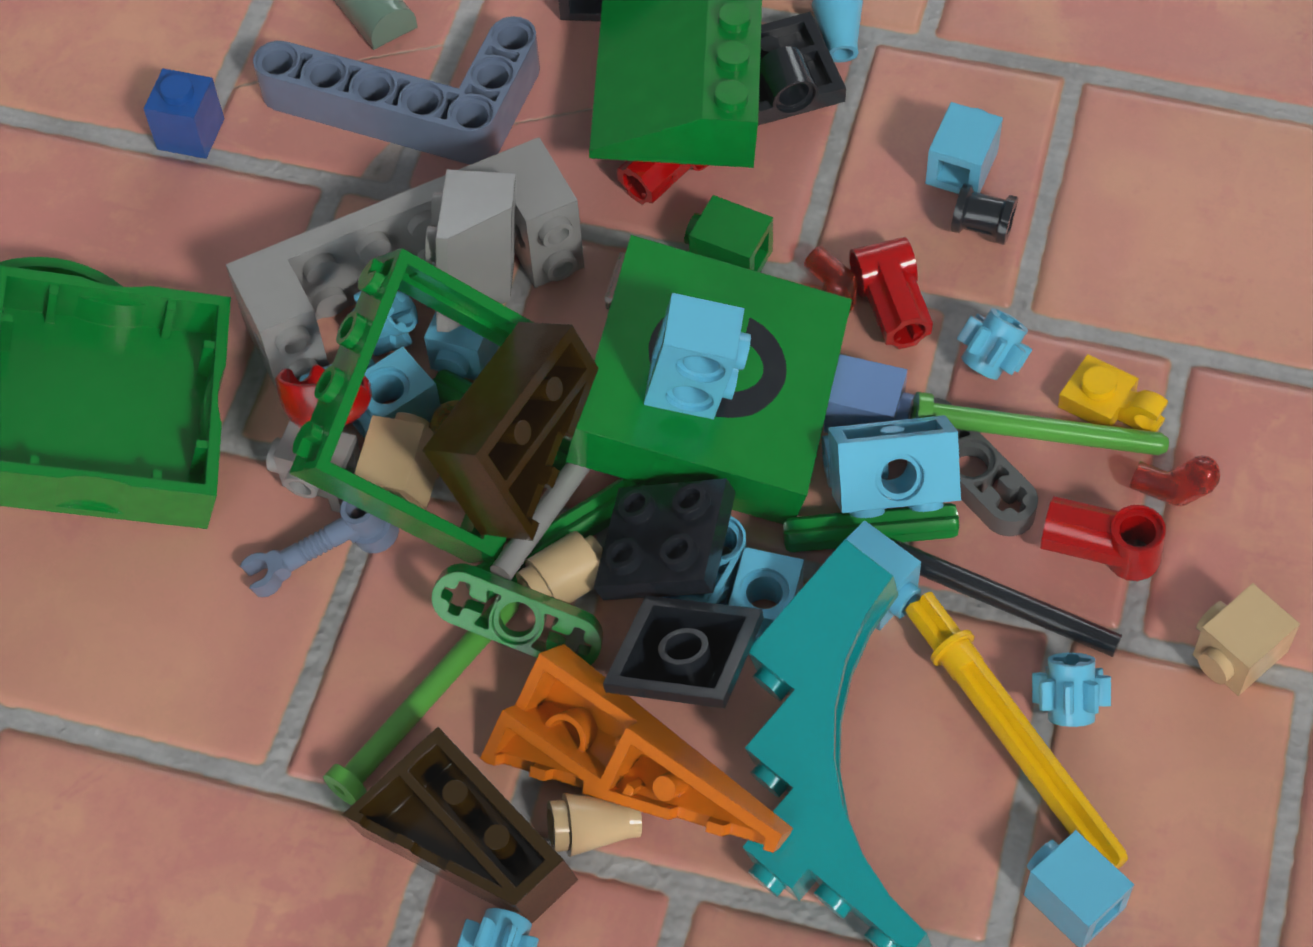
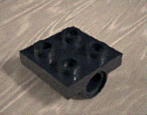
[758,12,846,126]
[593,478,736,600]

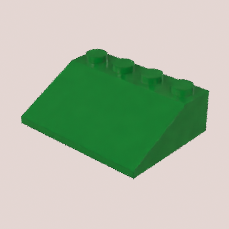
[589,0,762,168]

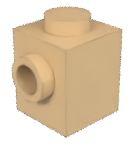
[354,412,438,509]
[1193,583,1300,696]

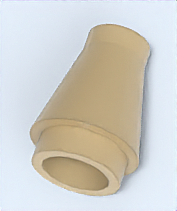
[547,793,642,857]

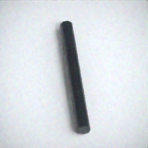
[896,541,1122,657]

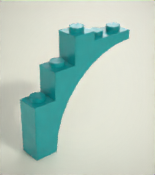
[742,539,932,947]

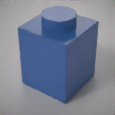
[143,68,225,159]

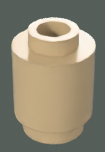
[515,531,603,604]

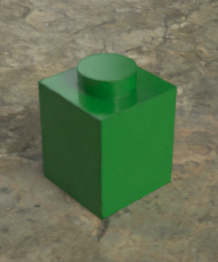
[684,195,773,272]

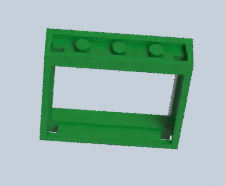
[289,248,534,563]

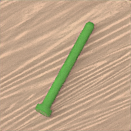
[911,392,1169,456]
[323,602,520,805]

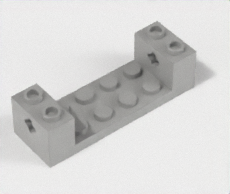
[226,137,584,392]

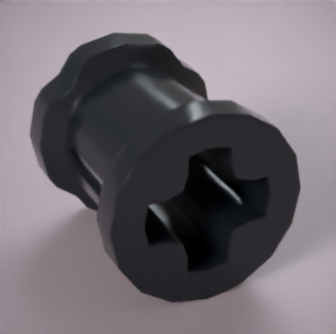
[951,183,1018,245]

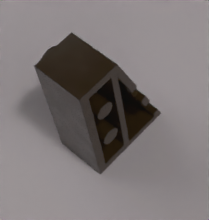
[422,322,599,541]
[342,727,578,923]

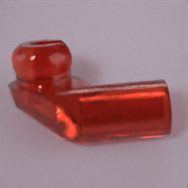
[804,246,858,313]
[1129,455,1220,507]

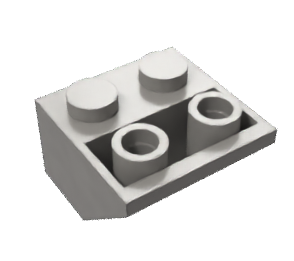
[425,169,516,332]

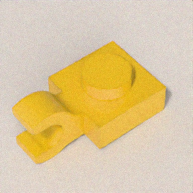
[1058,354,1168,432]

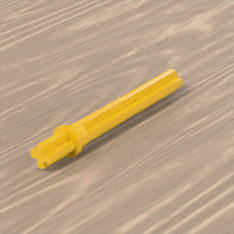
[905,592,1128,869]

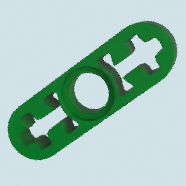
[431,563,603,665]

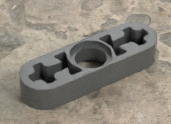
[909,398,1038,536]

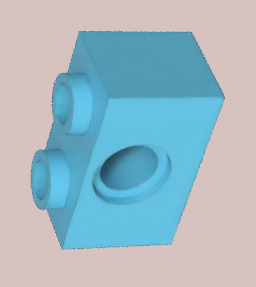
[828,415,961,518]

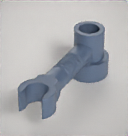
[240,500,399,597]

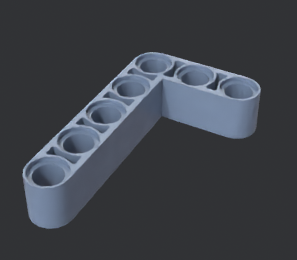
[253,16,540,165]

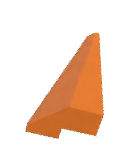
[480,644,793,853]

